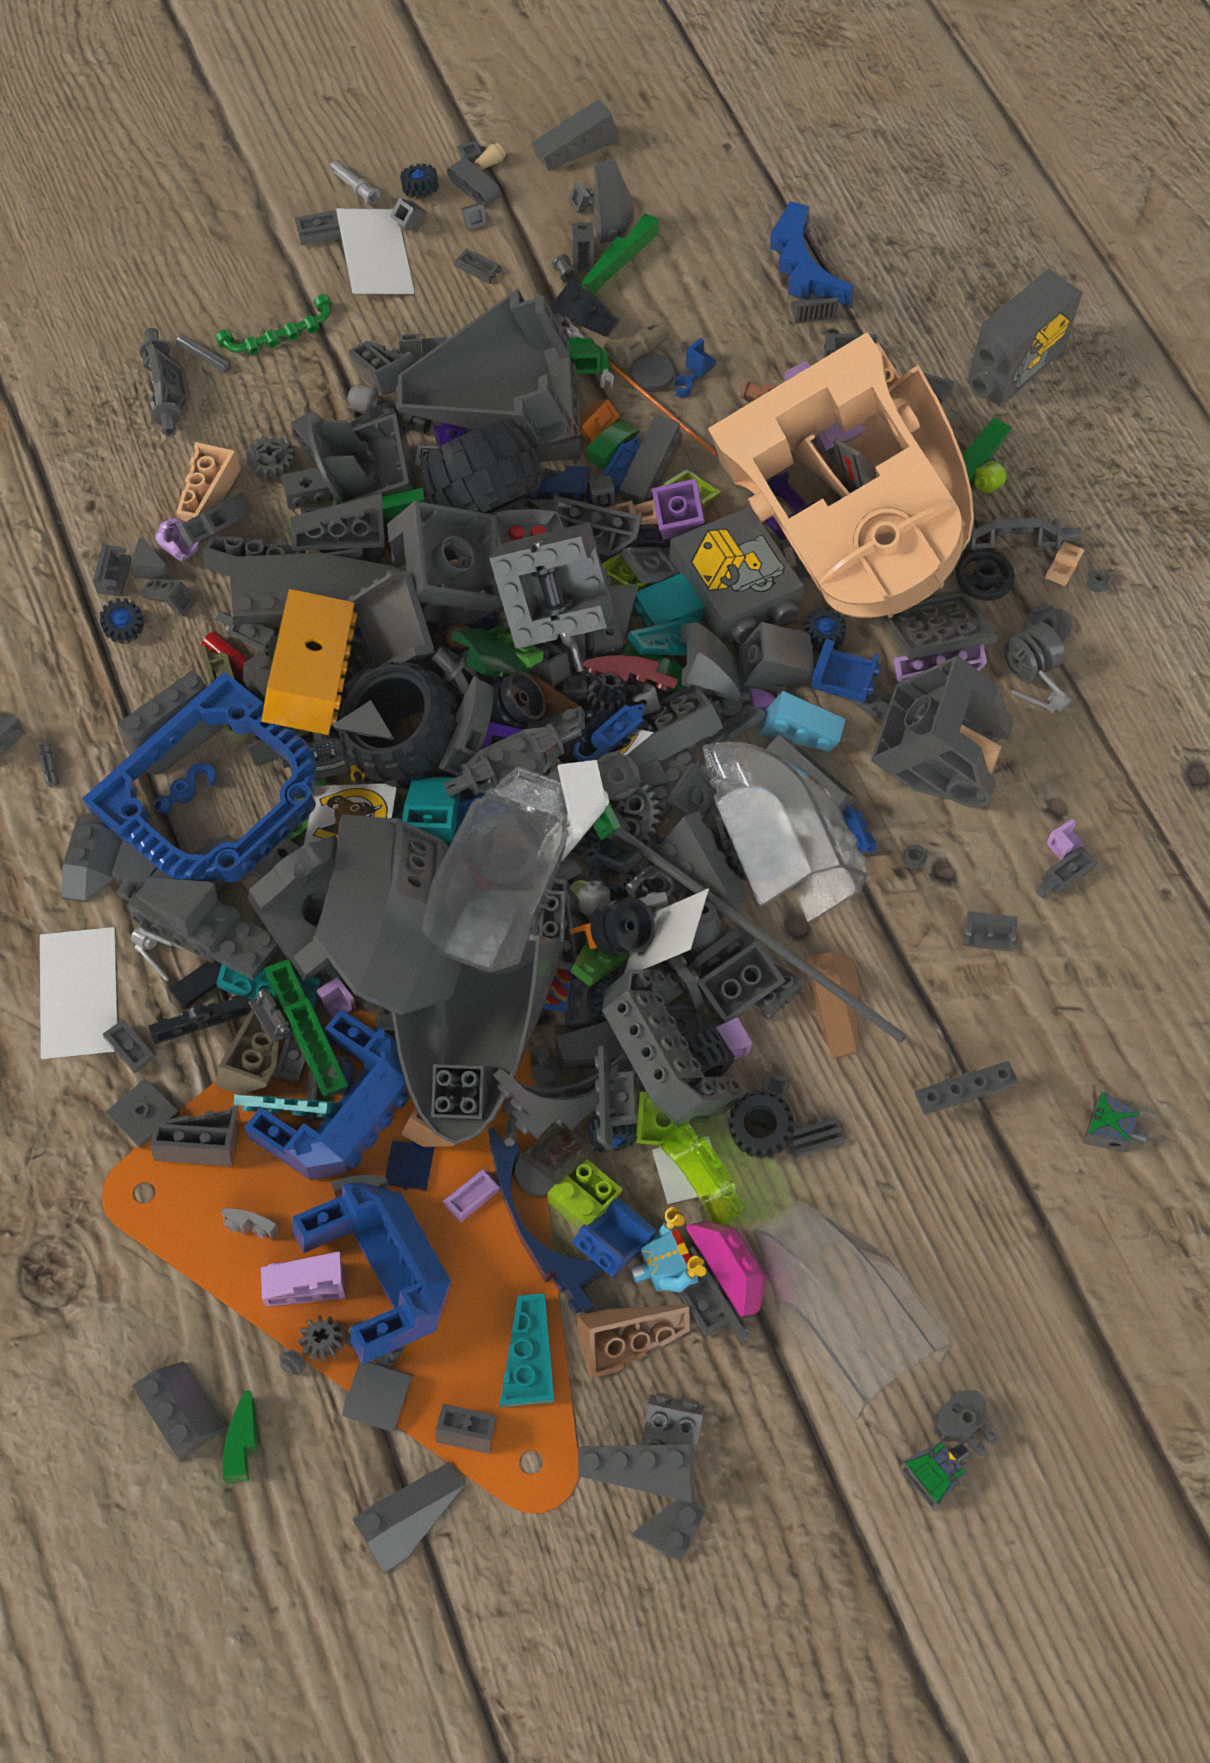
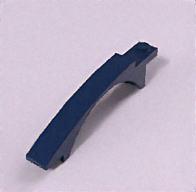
[488,1127,604,1315]

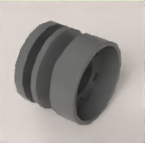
[1003,622,1065,682]

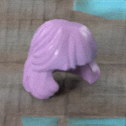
[155,518,201,562]

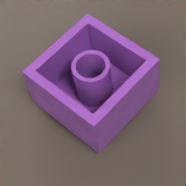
[652,479,706,540]

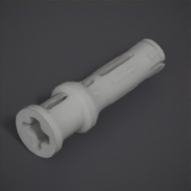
[330,160,381,206]

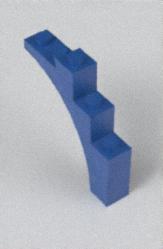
[770,201,854,306]

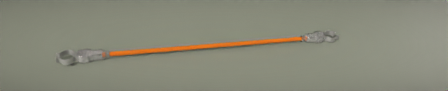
[561,317,727,472]

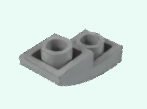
[221,1208,279,1241]

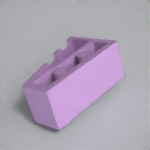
[261,1251,346,1307]

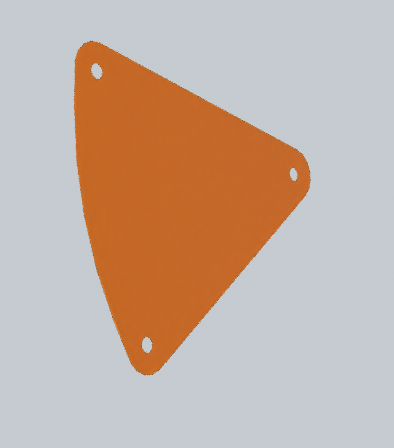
[101,1002,578,1514]

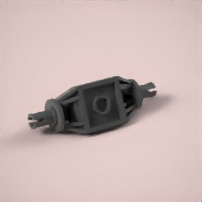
[139,328,189,437]
[966,518,1082,553]
[430,647,532,724]
[443,721,582,798]

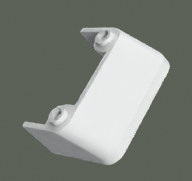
[541,760,609,863]

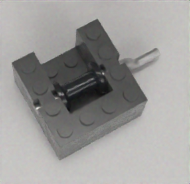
[489,522,615,672]

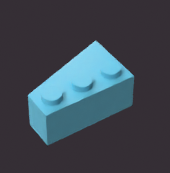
[758,691,846,752]

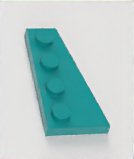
[627,616,703,655]
[217,964,322,1011]
[233,1094,342,1118]
[499,1293,554,1408]

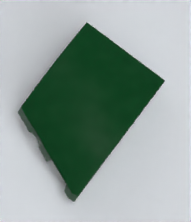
[452,628,530,677]

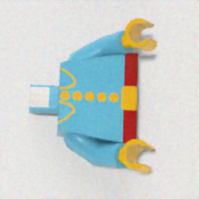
[631,1207,706,1292]

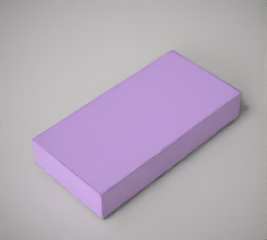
[443,1169,500,1223]

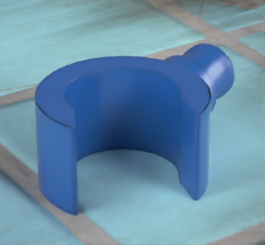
[675,372,698,398]

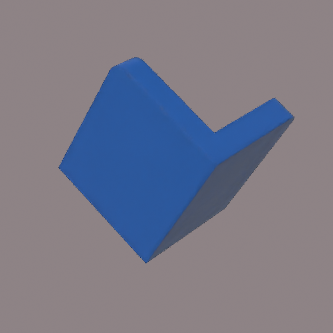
[686,338,716,378]

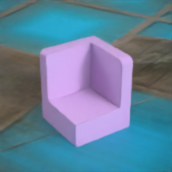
[1047,819,1084,860]
[316,977,356,1018]
[716,1017,752,1059]

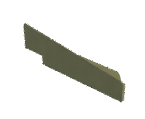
[200,646,250,751]

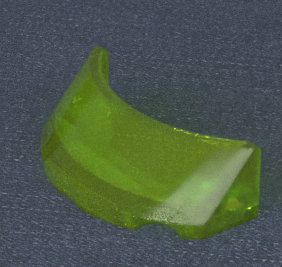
[658,1122,746,1226]

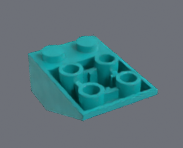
[402,777,460,843]

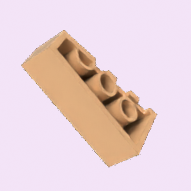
[177,442,241,522]

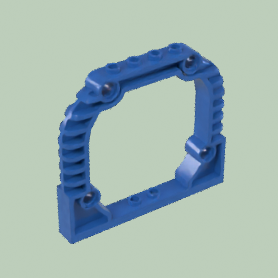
[82,671,317,882]

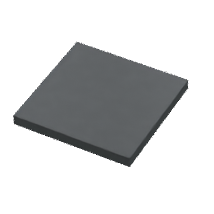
[880,591,997,659]

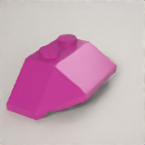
[686,1221,768,1318]

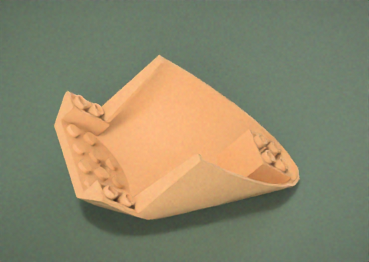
[791,342,974,551]

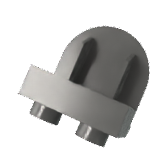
[307,413,417,506]

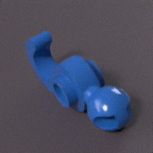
[154,763,217,814]

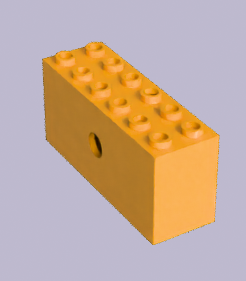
[261,589,357,735]

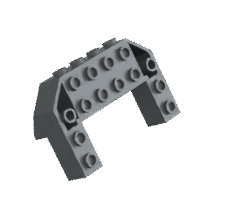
[602,969,744,1128]

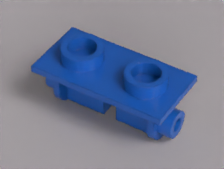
[838,805,877,859]

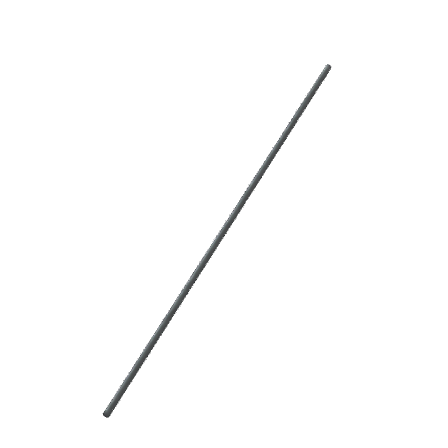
[352,633,907,1043]

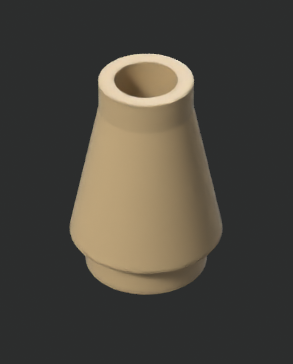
[475,143,506,171]

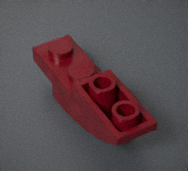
[583,655,679,691]

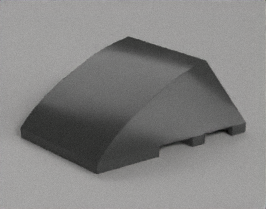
[680,623,742,701]

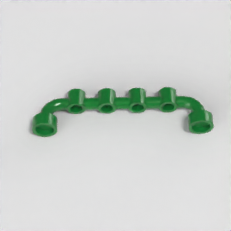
[215,294,332,355]

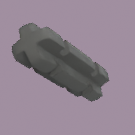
[37,743,59,787]

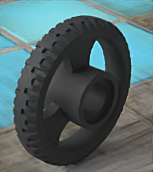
[956,549,1015,601]

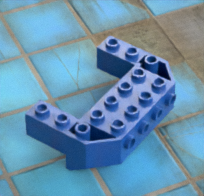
[245,1009,410,1180]
[292,1183,451,1365]

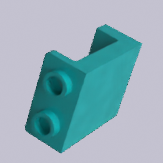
[633,573,704,628]

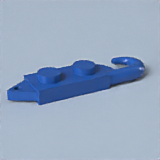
[586,437,640,505]
[573,704,645,762]

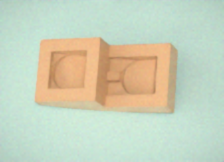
[1045,541,1085,587]

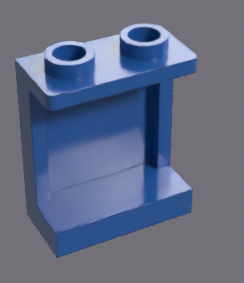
[811,639,882,703]
[572,1197,657,1277]

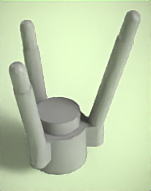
[1011,670,1072,714]
[131,925,184,981]

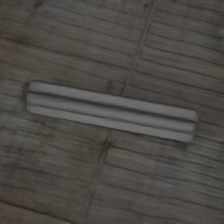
[176,334,231,373]

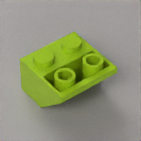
[548,1156,622,1230]

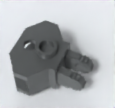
[934,1390,999,1457]

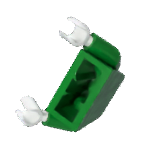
[568,337,614,388]

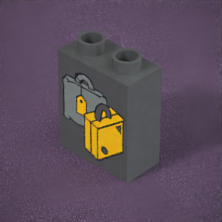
[967,269,1082,407]
[669,506,804,644]

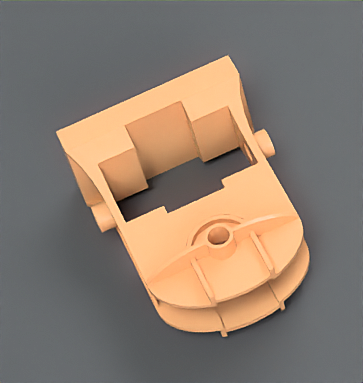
[708,332,964,618]

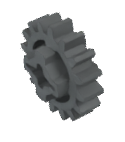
[246,435,295,480]

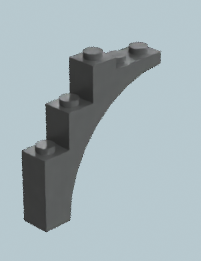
[493,1054,642,1139]

